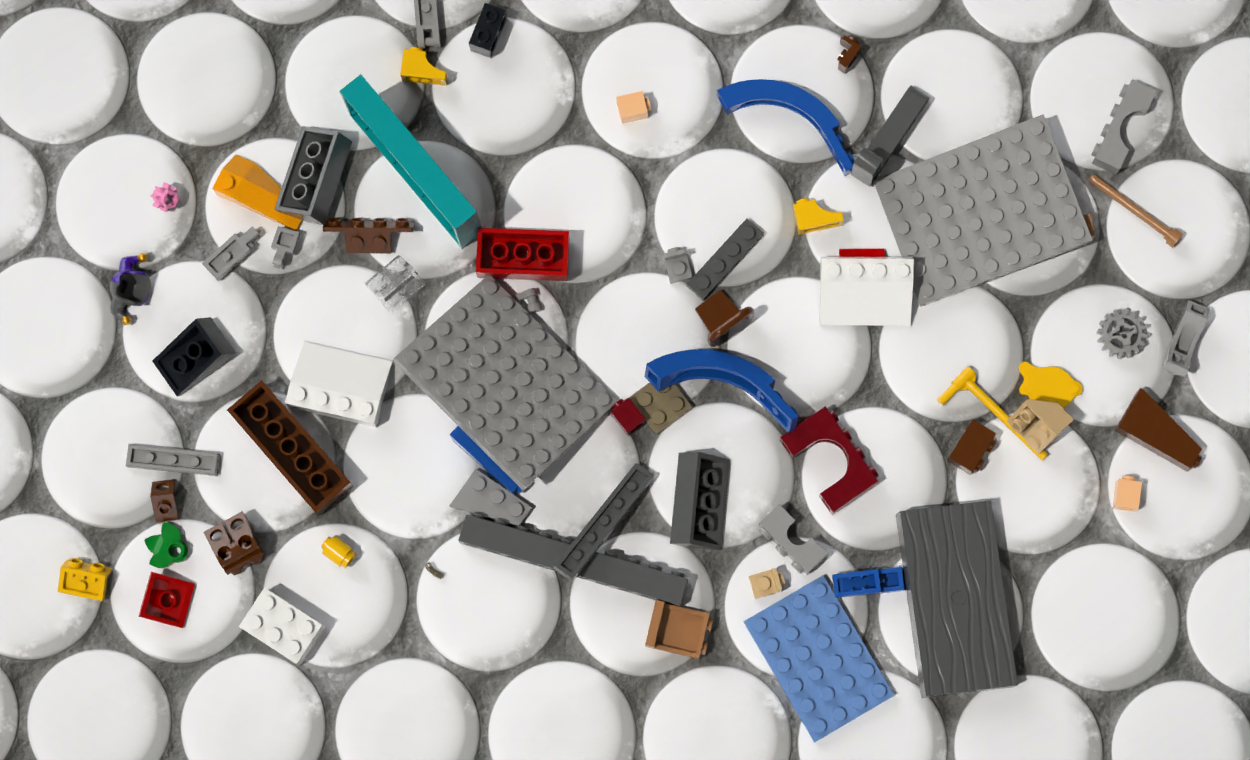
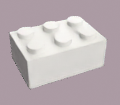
[239,588,325,666]

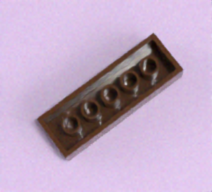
[227,380,353,516]

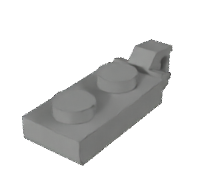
[202,227,260,281]

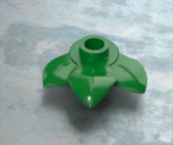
[144,522,188,568]

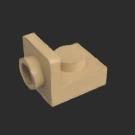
[749,568,785,599]

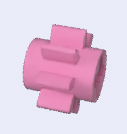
[150,182,180,212]

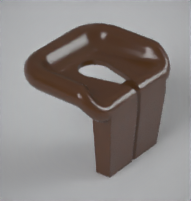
[695,290,754,347]

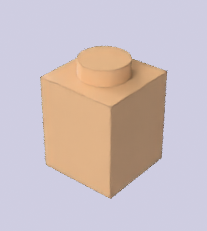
[616,91,651,124]
[1112,476,1142,512]

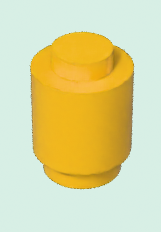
[321,535,356,568]

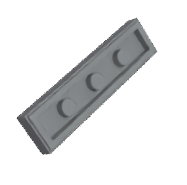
[126,444,220,476]

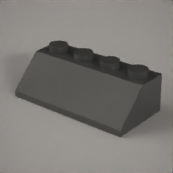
[274,126,352,225]
[670,452,730,550]

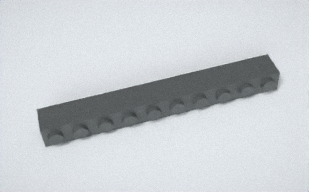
[458,512,688,607]

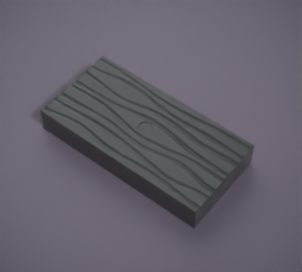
[896,501,1018,698]

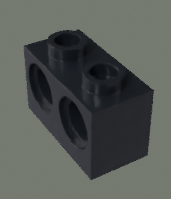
[469,3,507,58]

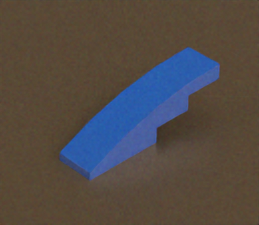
[832,567,906,598]

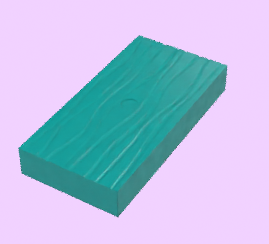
[339,74,482,249]

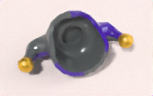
[110,253,151,325]

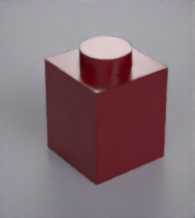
[611,398,646,436]

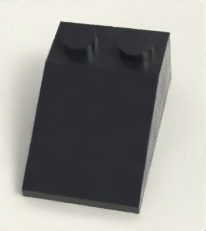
[152,317,236,397]

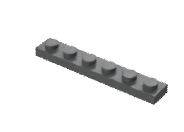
[554,463,655,582]

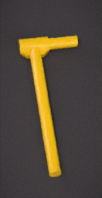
[937,366,1048,460]

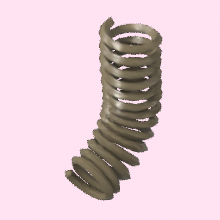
[425,562,444,579]

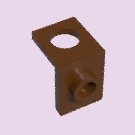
[150,479,179,522]

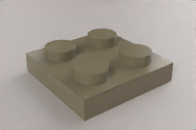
[629,382,693,435]

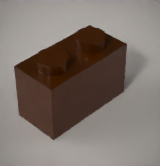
[947,419,997,475]

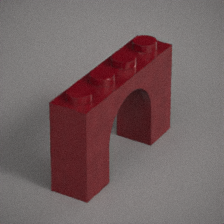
[779,406,879,515]

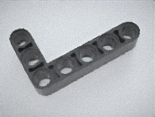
[851,85,930,187]

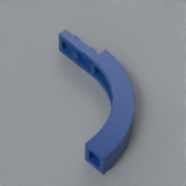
[717,79,855,176]
[644,349,799,433]

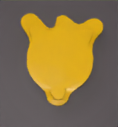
[1018,362,1082,409]

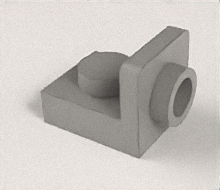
[664,247,692,284]

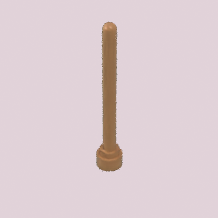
[1089,175,1184,248]

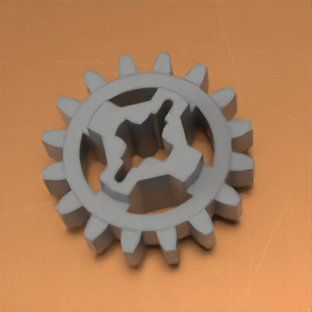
[1096,309,1147,359]

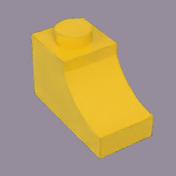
[400,47,448,86]
[792,198,844,235]

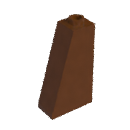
[1115,388,1202,471]

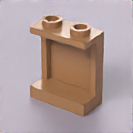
[645,600,713,659]

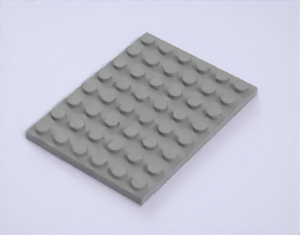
[873,114,1093,307]
[393,276,617,491]

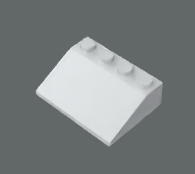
[819,257,914,326]
[285,341,393,428]

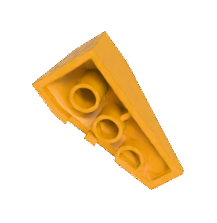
[212,154,302,231]

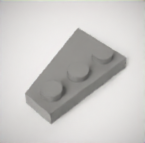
[449,469,532,526]

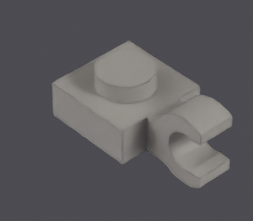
[271,226,300,269]

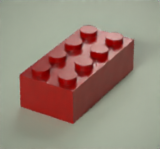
[476,228,570,281]

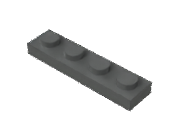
[686,218,764,301]

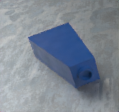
[450,426,523,495]

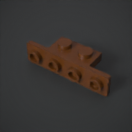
[323,217,415,254]

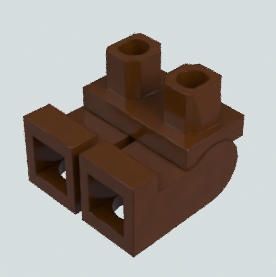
[203,511,264,576]

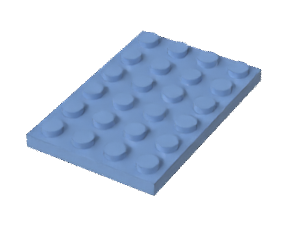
[743,575,894,743]

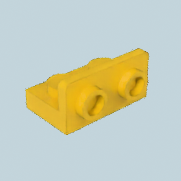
[58,558,111,601]

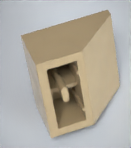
[1007,399,1074,454]

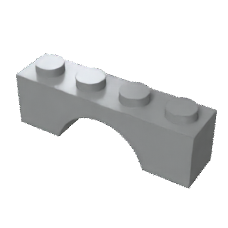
[1091,79,1157,175]

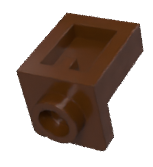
[837,34,862,74]

